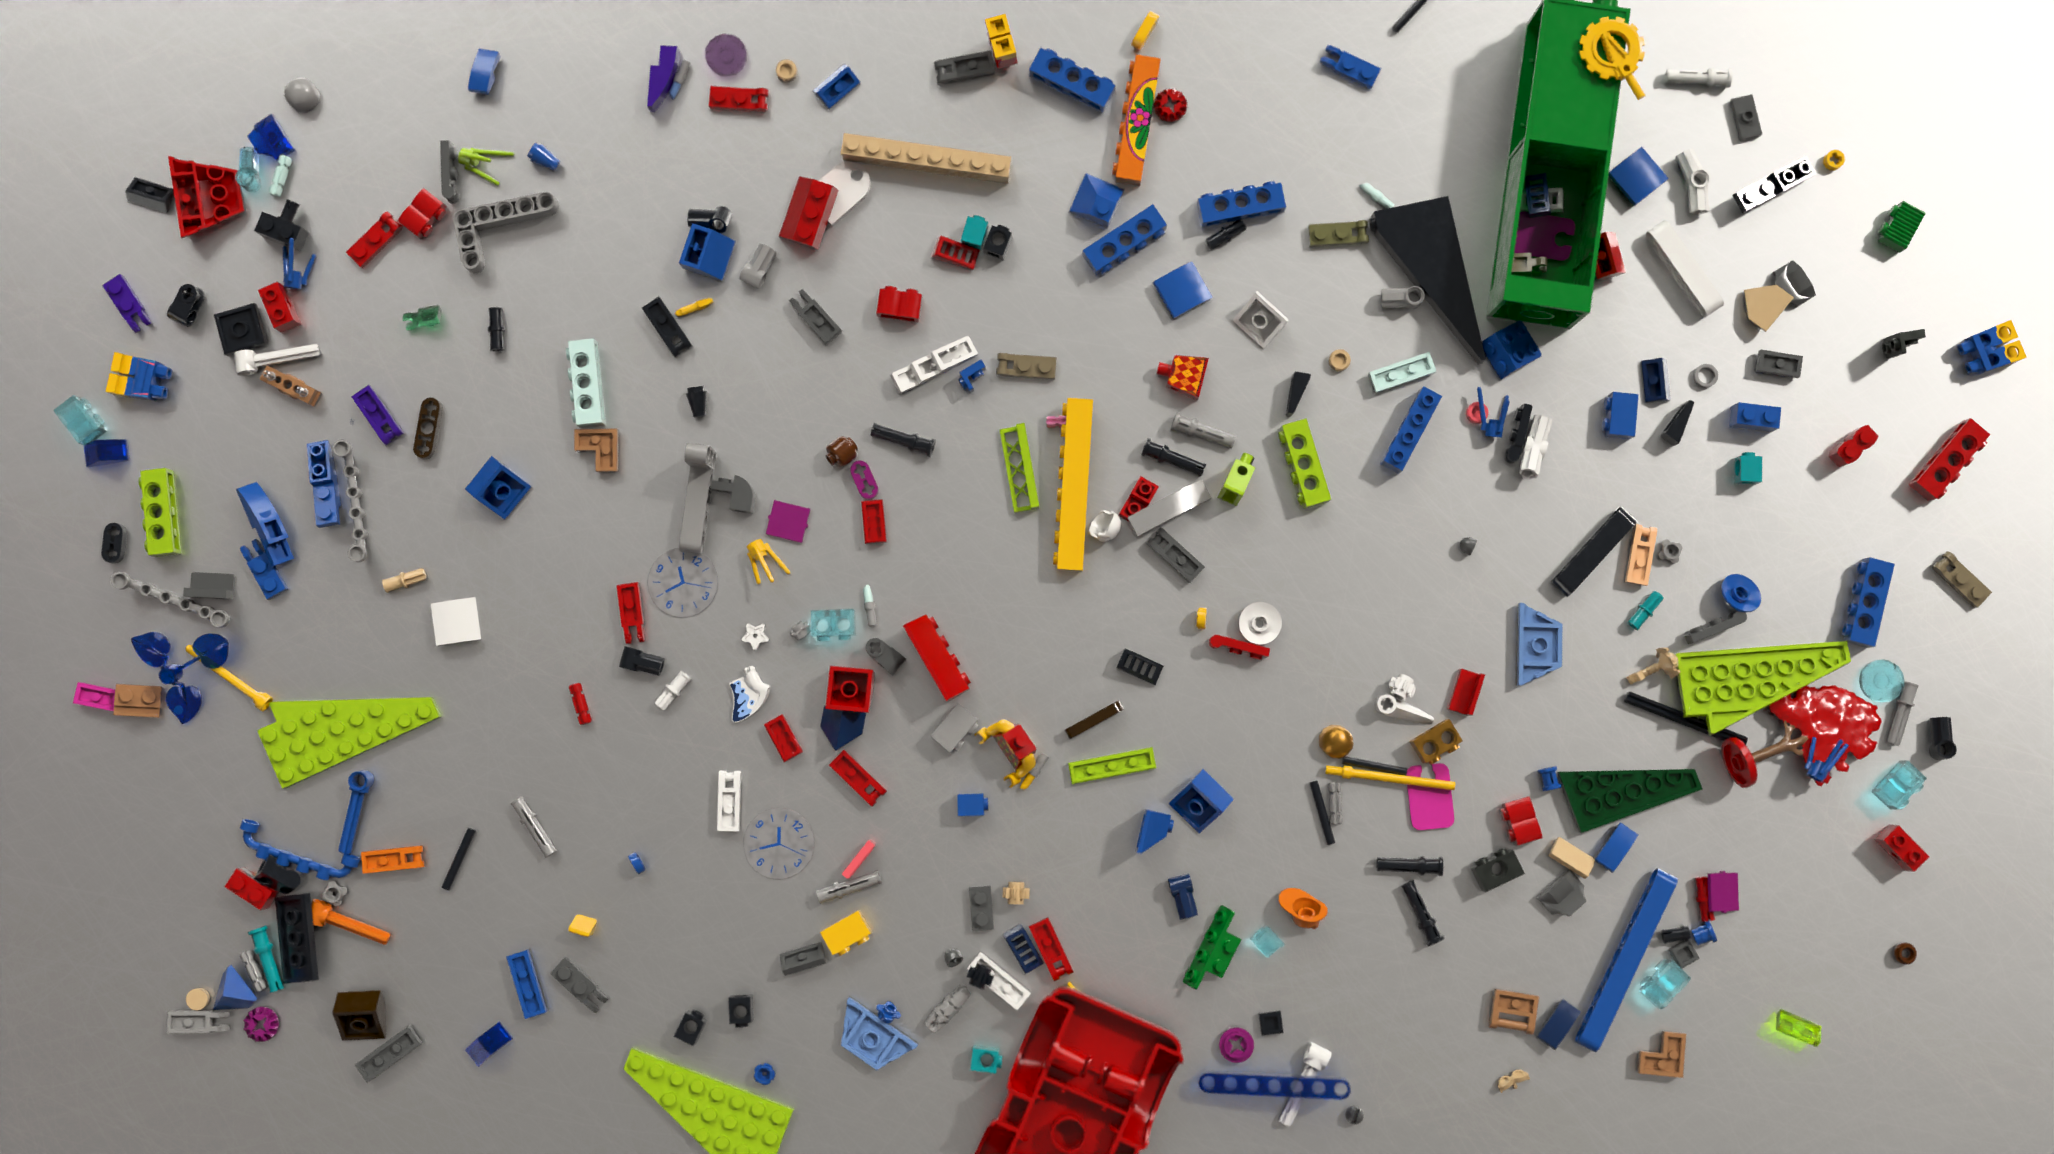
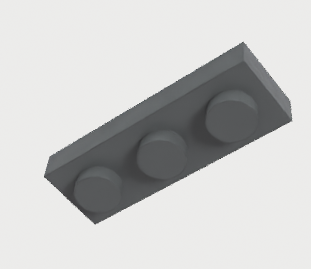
[355,1025,422,1083]

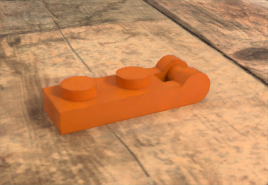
[361,845,425,874]

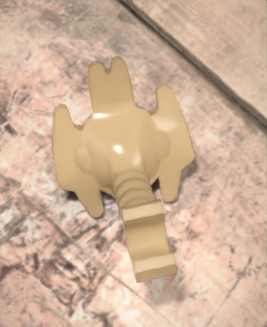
[1627,647,1680,685]

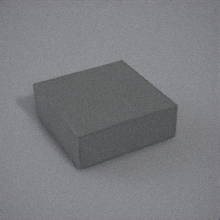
[1668,939,1700,969]

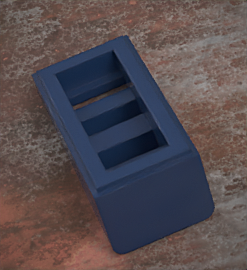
[1525,173,1551,218]
[1003,924,1044,974]

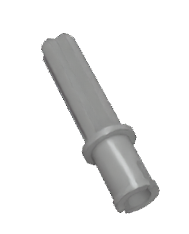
[1887,681,1919,746]

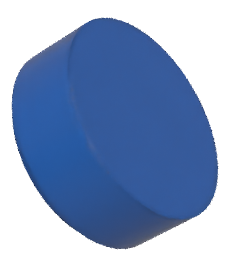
[628,852,645,875]

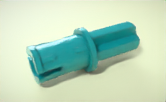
[1627,591,1664,631]

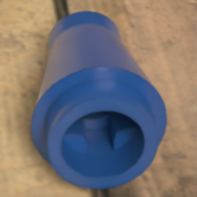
[527,143,560,171]

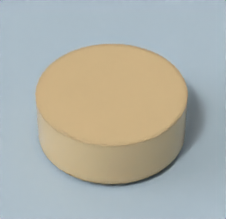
[776,60,797,82]
[1329,349,1351,372]
[186,988,210,1010]

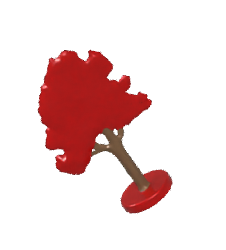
[1721,685,1882,788]

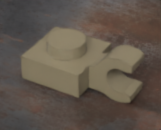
[1511,253,1547,276]

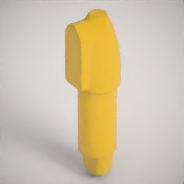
[675,298,713,317]

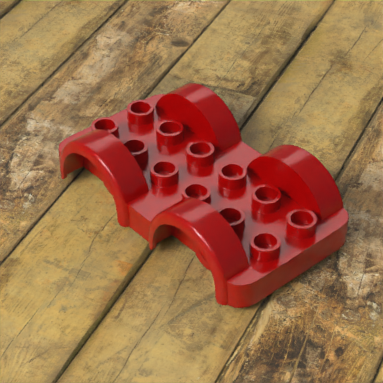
[975,987,1183,1154]

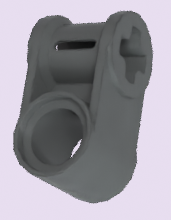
[866,638,906,675]

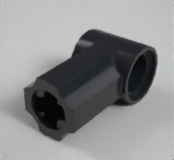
[687,206,732,234]
[619,646,665,676]
[1929,717,1957,760]

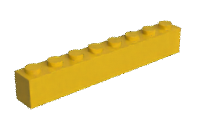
[1053,398,1093,571]

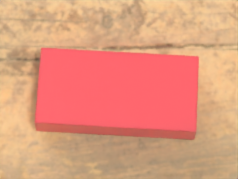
[842,840,876,879]

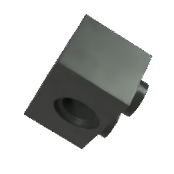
[1470,848,1525,892]

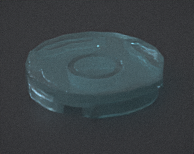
[1859,659,1904,702]

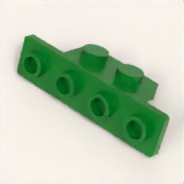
[1183,905,1242,990]

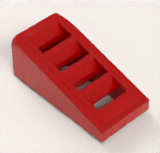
[931,235,980,270]

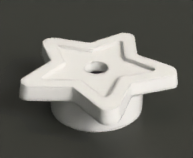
[741,624,769,650]

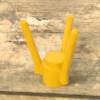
[747,539,790,584]

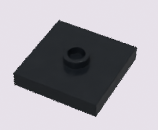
[214,303,267,356]

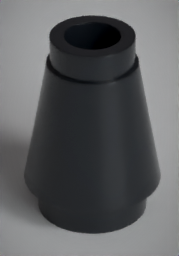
[686,386,707,417]

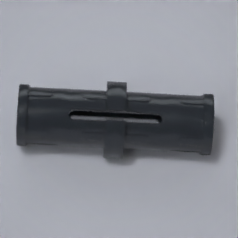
[488,307,505,351]

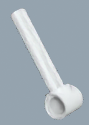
[234,344,320,376]
[1279,1042,1331,1126]

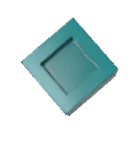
[961,215,989,251]
[1734,452,1762,485]
[970,1046,1003,1074]

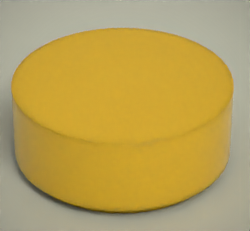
[1197,607,1207,629]

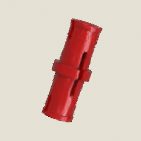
[1695,876,1715,921]

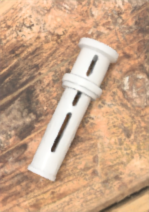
[1665,68,1733,88]

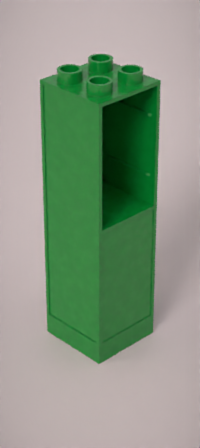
[1486,0,1631,329]

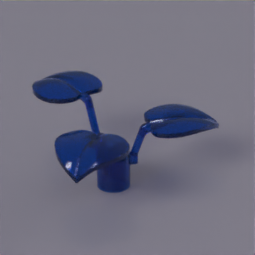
[131,632,229,724]

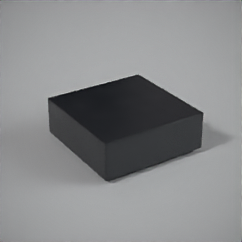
[1259,1010,1283,1035]

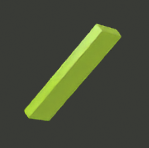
[1068,747,1156,784]

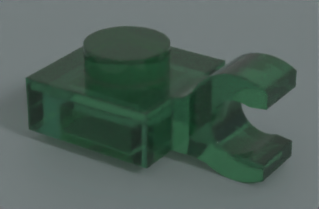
[402,305,441,330]

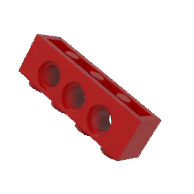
[1908,418,1991,501]

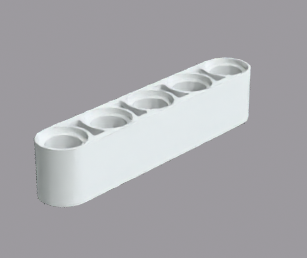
[1646,220,1724,317]

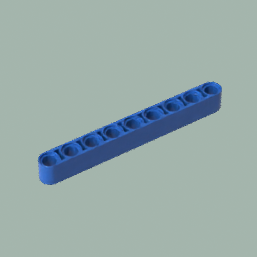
[1575,868,1678,1052]

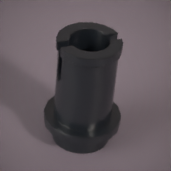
[1661,925,1691,944]

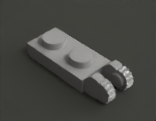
[167,1010,230,1033]

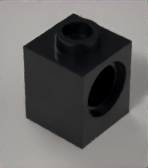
[983,225,1012,260]
[728,994,754,1027]
[674,1009,708,1046]

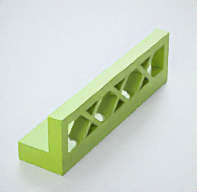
[1000,423,1039,513]

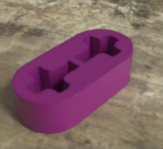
[850,460,879,500]

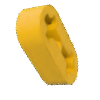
[1131,11,1160,50]

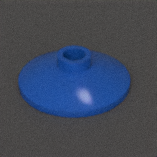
[1721,574,1761,613]

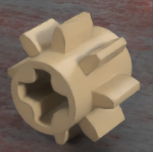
[1002,882,1030,904]

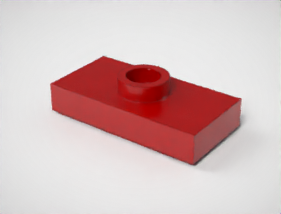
[861,499,887,544]
[764,714,803,762]

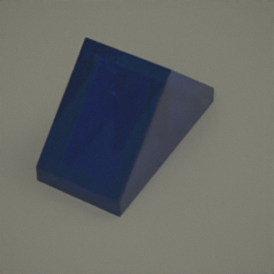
[84,439,130,467]
[465,1022,513,1067]

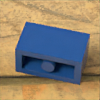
[1602,392,1639,439]
[1729,402,1781,432]

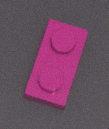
[73,682,115,711]

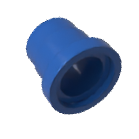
[1691,921,1717,945]

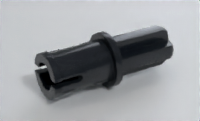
[1205,219,1247,250]

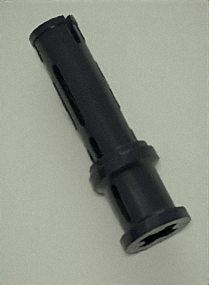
[870,423,936,457]
[1141,438,1206,476]
[1376,856,1444,876]
[1401,880,1445,946]

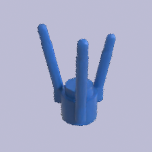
[282,238,316,290]
[1477,387,1510,438]
[1804,737,1849,782]

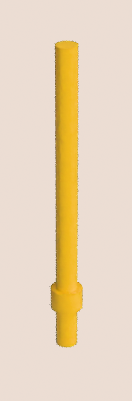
[1325,765,1455,790]

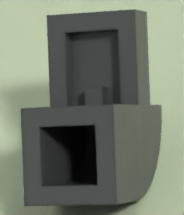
[711,475,755,514]

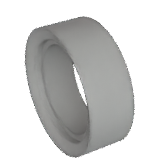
[1693,364,1718,388]

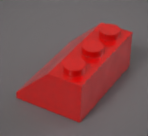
[779,176,839,250]

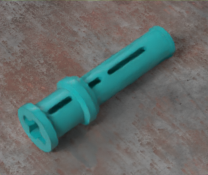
[248,925,284,993]

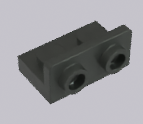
[1882,329,1926,359]

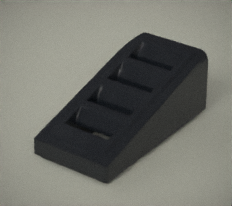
[1286,371,1311,417]
[1660,400,1694,446]
[1116,648,1164,685]

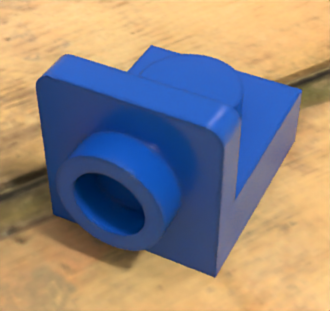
[958,359,986,393]

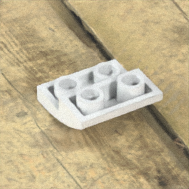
[430,597,481,646]

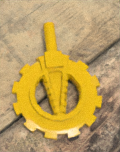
[1579,17,1646,100]

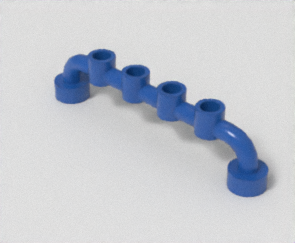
[240,819,361,880]

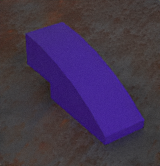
[647,45,680,113]

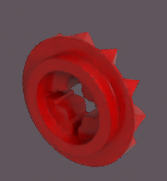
[1154,88,1187,122]

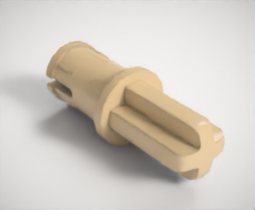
[382,568,427,593]

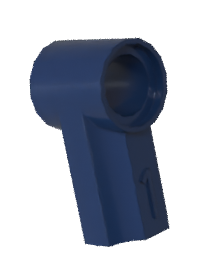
[1168,873,1198,920]

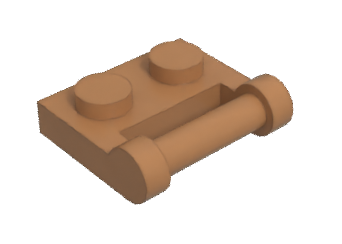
[1489,989,1539,1035]

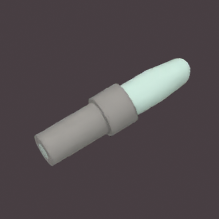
[863,585,877,626]

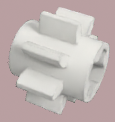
[1388,674,1416,701]

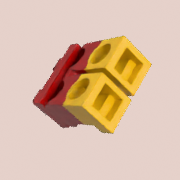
[985,14,1018,69]

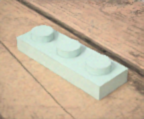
[1368,352,1437,393]

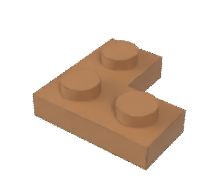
[574,429,618,472]
[1637,1031,1686,1078]

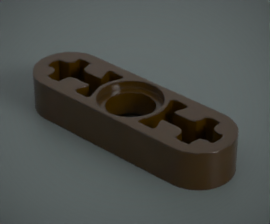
[413,397,443,459]
[1065,700,1124,739]

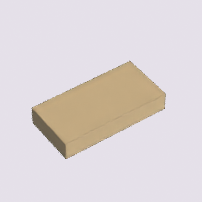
[1548,837,1595,879]

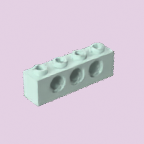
[566,338,606,428]

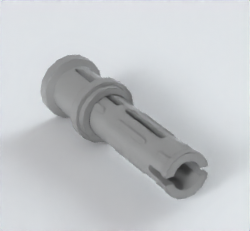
[1171,412,1236,448]

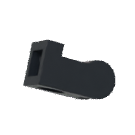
[254,855,301,894]

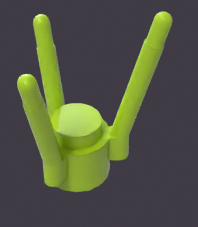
[458,147,514,185]

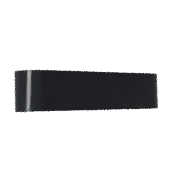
[1551,507,1637,597]

